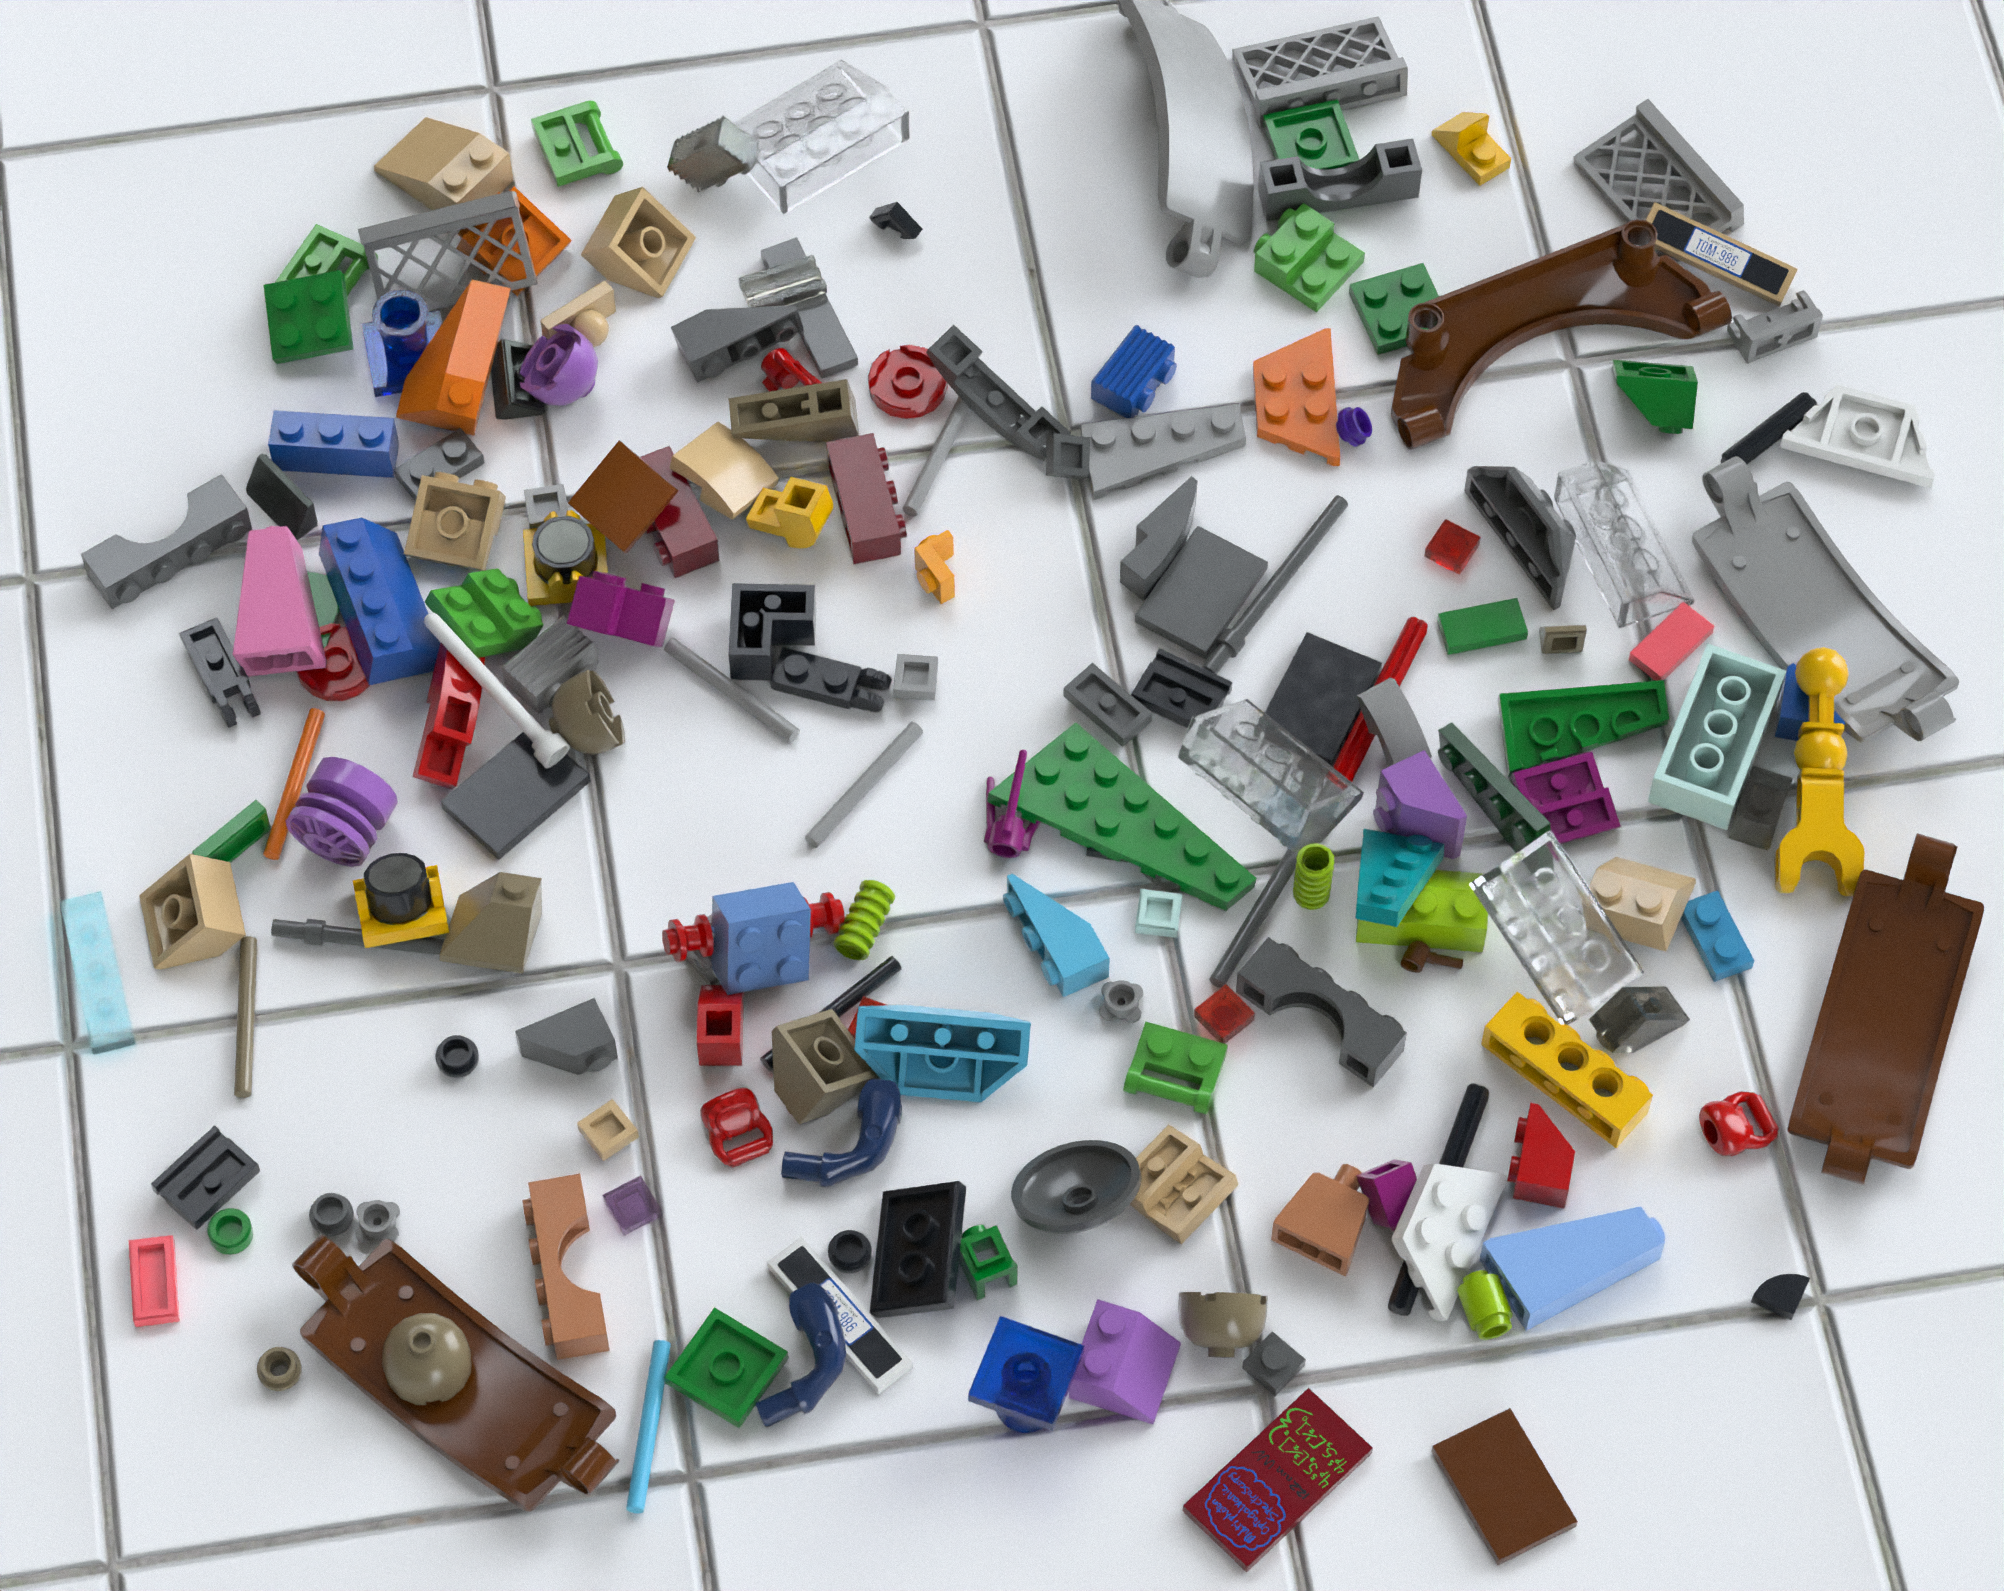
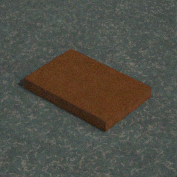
[1431,1408,1578,1565]

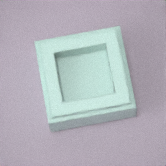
[1135,889,1182,938]

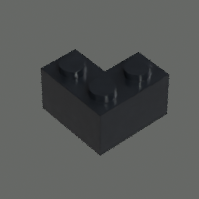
[728,583,816,680]

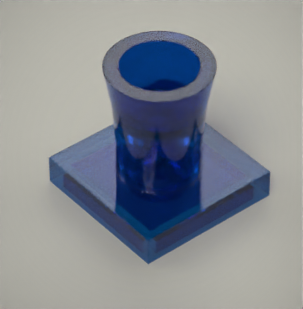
[361,290,442,397]
[968,1316,1085,1433]

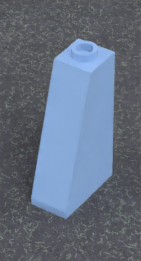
[1479,1206,1665,1331]

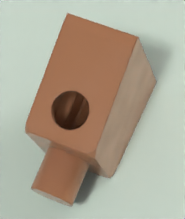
[1271,1164,1370,1277]

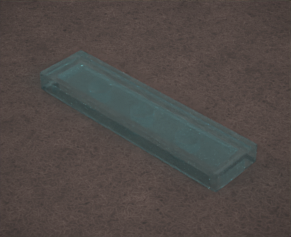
[59,891,136,1055]

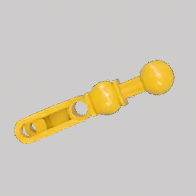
[1774,647,1865,897]

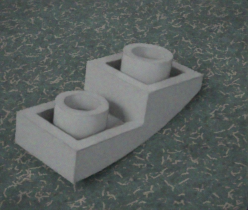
[1357,678,1432,767]

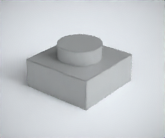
[524,484,568,529]
[893,654,938,701]

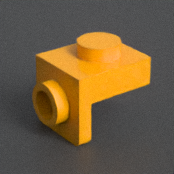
[914,530,955,604]

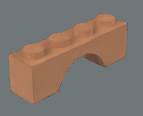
[522,1173,610,1360]

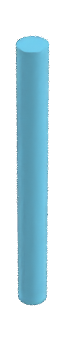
[626,1340,671,1513]

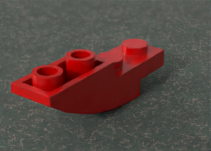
[412,643,485,789]

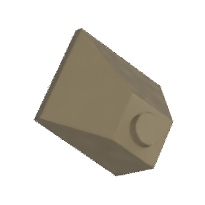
[439,872,542,974]
[771,1009,879,1125]

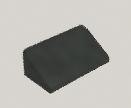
[491,338,545,420]
[246,453,318,540]

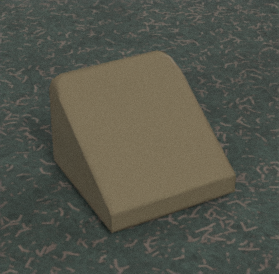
[1539,625,1587,654]

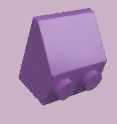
[1373,750,1467,859]
[1069,1299,1181,1425]

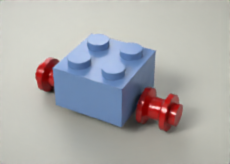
[662,882,845,995]

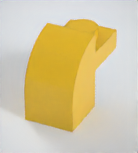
[746,477,833,549]

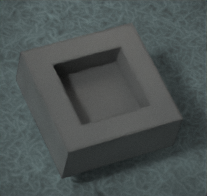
[1046,433,1090,480]
[1242,1331,1306,1396]

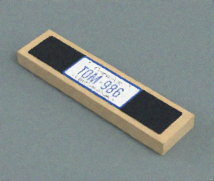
[1646,202,1798,307]

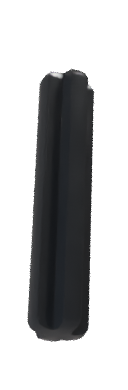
[1720,392,1817,464]

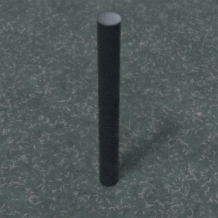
[760,956,902,1071]

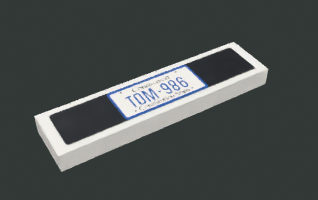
[767,1236,913,1395]

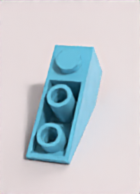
[1003,874,1110,997]

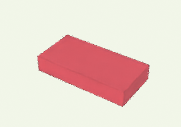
[1628,602,1715,681]
[128,1235,180,1327]

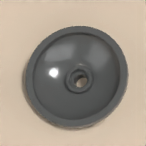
[1011,1140,1142,1234]

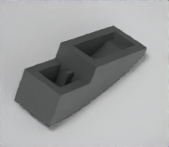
[1120,476,1198,602]

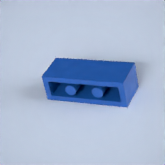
[268,410,399,478]

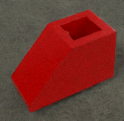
[697,985,744,1066]
[1507,1103,1575,1208]

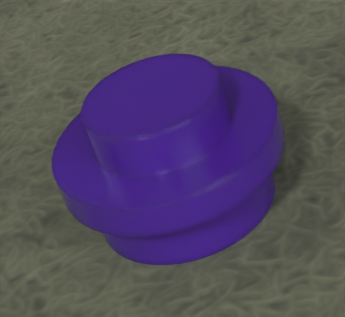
[1336,407,1372,447]

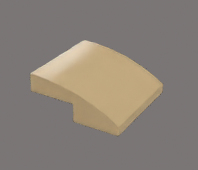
[670,422,779,520]
[1130,1124,1239,1244]

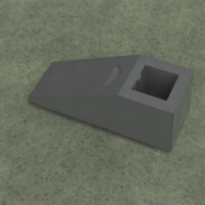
[671,305,804,383]

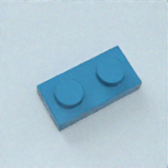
[1681,890,1755,982]

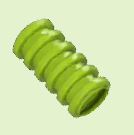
[1293,843,1335,910]
[833,880,896,960]

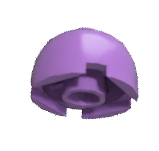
[520,324,598,406]

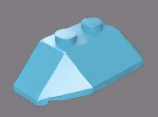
[855,1005,1031,1102]

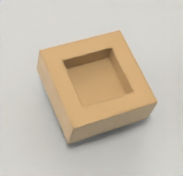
[577,1099,639,1161]

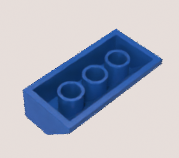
[319,517,440,685]

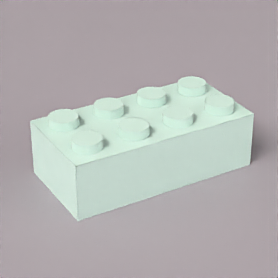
[1648,643,1786,830]

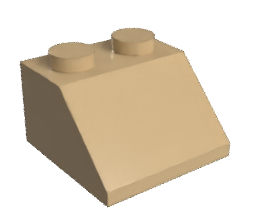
[581,187,696,298]
[139,854,246,970]
[1582,857,1696,952]

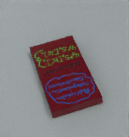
[1182,1388,1373,1572]

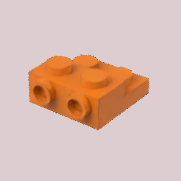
[456,187,572,297]

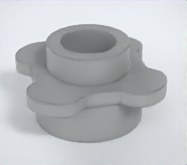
[1099,980,1143,1023]
[355,1200,400,1243]

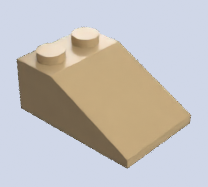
[374,117,513,210]

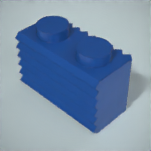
[1091,325,1177,418]

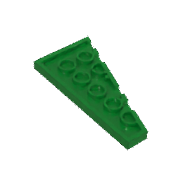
[987,723,1257,911]

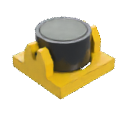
[523,510,608,606]
[353,853,449,948]

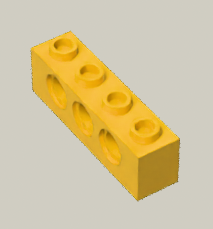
[1481,991,1653,1148]

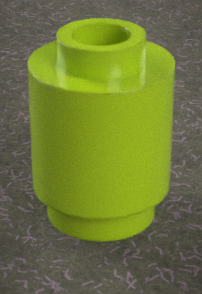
[1457,1270,1513,1340]

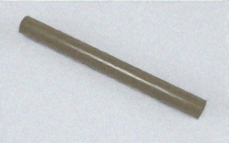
[234,936,258,1098]

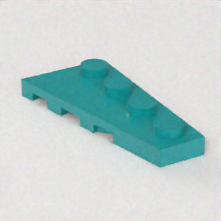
[1355,828,1445,927]

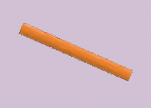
[263,708,325,860]

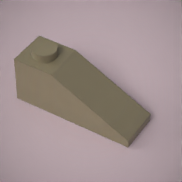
[728,379,859,442]

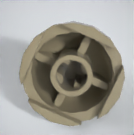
[548,670,625,755]
[1178,1292,1268,1358]
[382,1313,472,1405]

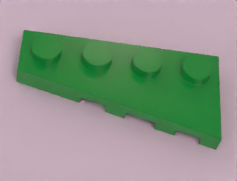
[1497,680,1669,777]

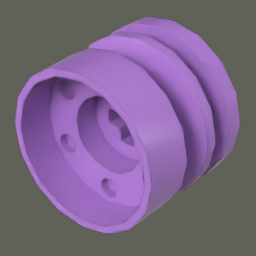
[286,757,398,867]

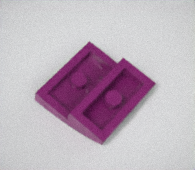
[1510,751,1621,847]

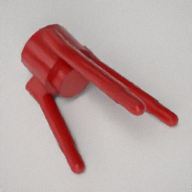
[761,348,822,392]

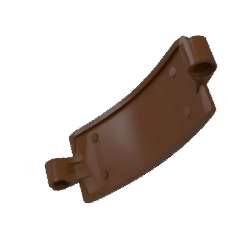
[1787,833,1985,1185]
[292,1234,620,1512]

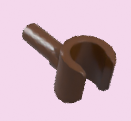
[1400,941,1463,973]

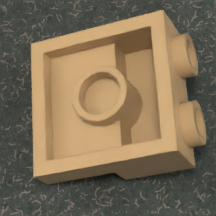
[404,472,506,571]

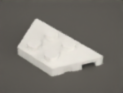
[1780,385,1935,488]
[1391,1164,1508,1321]

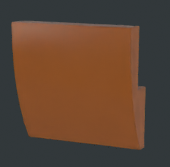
[568,440,679,553]

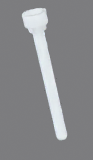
[424,613,570,768]

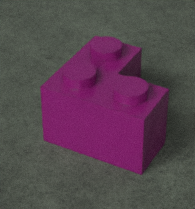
[567,571,675,647]

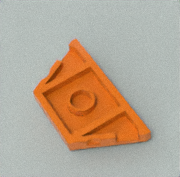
[1253,328,1340,466]

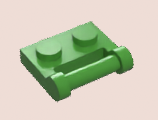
[531,100,624,187]
[275,224,378,296]
[1123,1021,1228,1114]

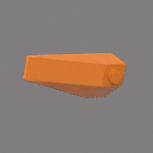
[396,279,511,436]

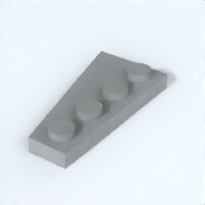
[1081,404,1246,500]

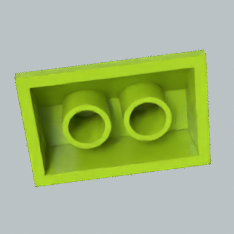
[1356,870,1489,952]

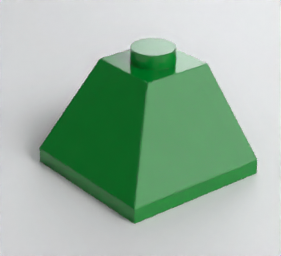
[1612,360,1698,434]

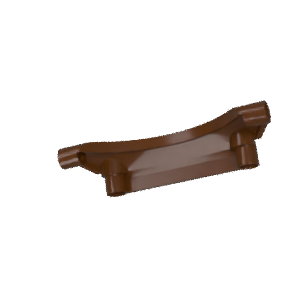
[1391,219,1732,450]

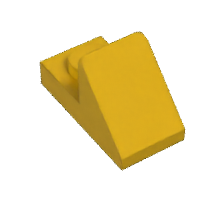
[1431,112,1511,186]

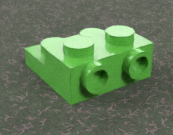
[1253,203,1365,312]
[425,568,544,658]

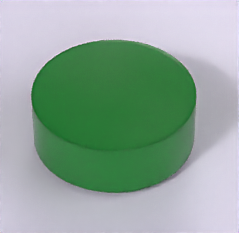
[207,1208,253,1255]

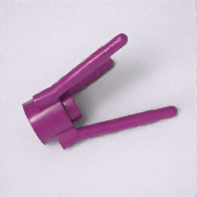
[984,749,1040,858]

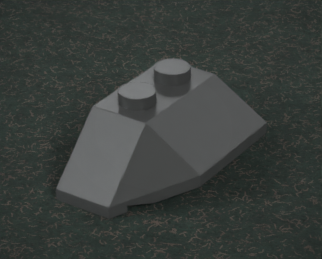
[1464,466,1576,610]

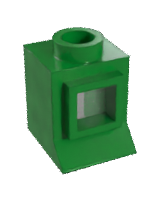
[959,1225,1018,1301]

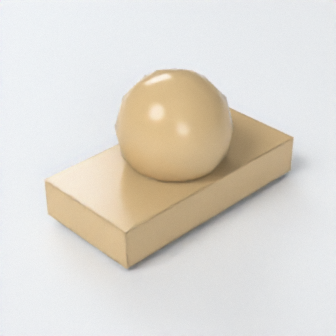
[540,281,616,347]

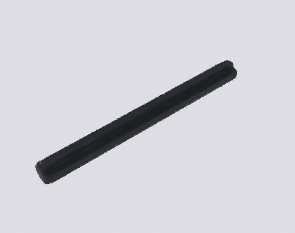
[1388,1083,1490,1316]

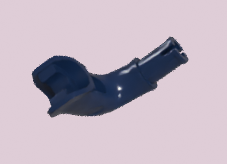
[781,1079,902,1187]
[755,1282,846,1427]

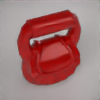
[700,1087,773,1168]
[1699,1091,1779,1156]

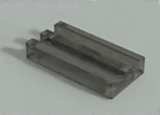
[739,255,827,307]

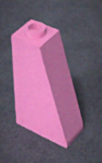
[233,526,326,677]

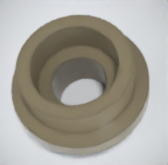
[257,1347,302,1391]

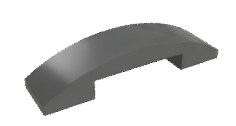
[926,325,1071,461]

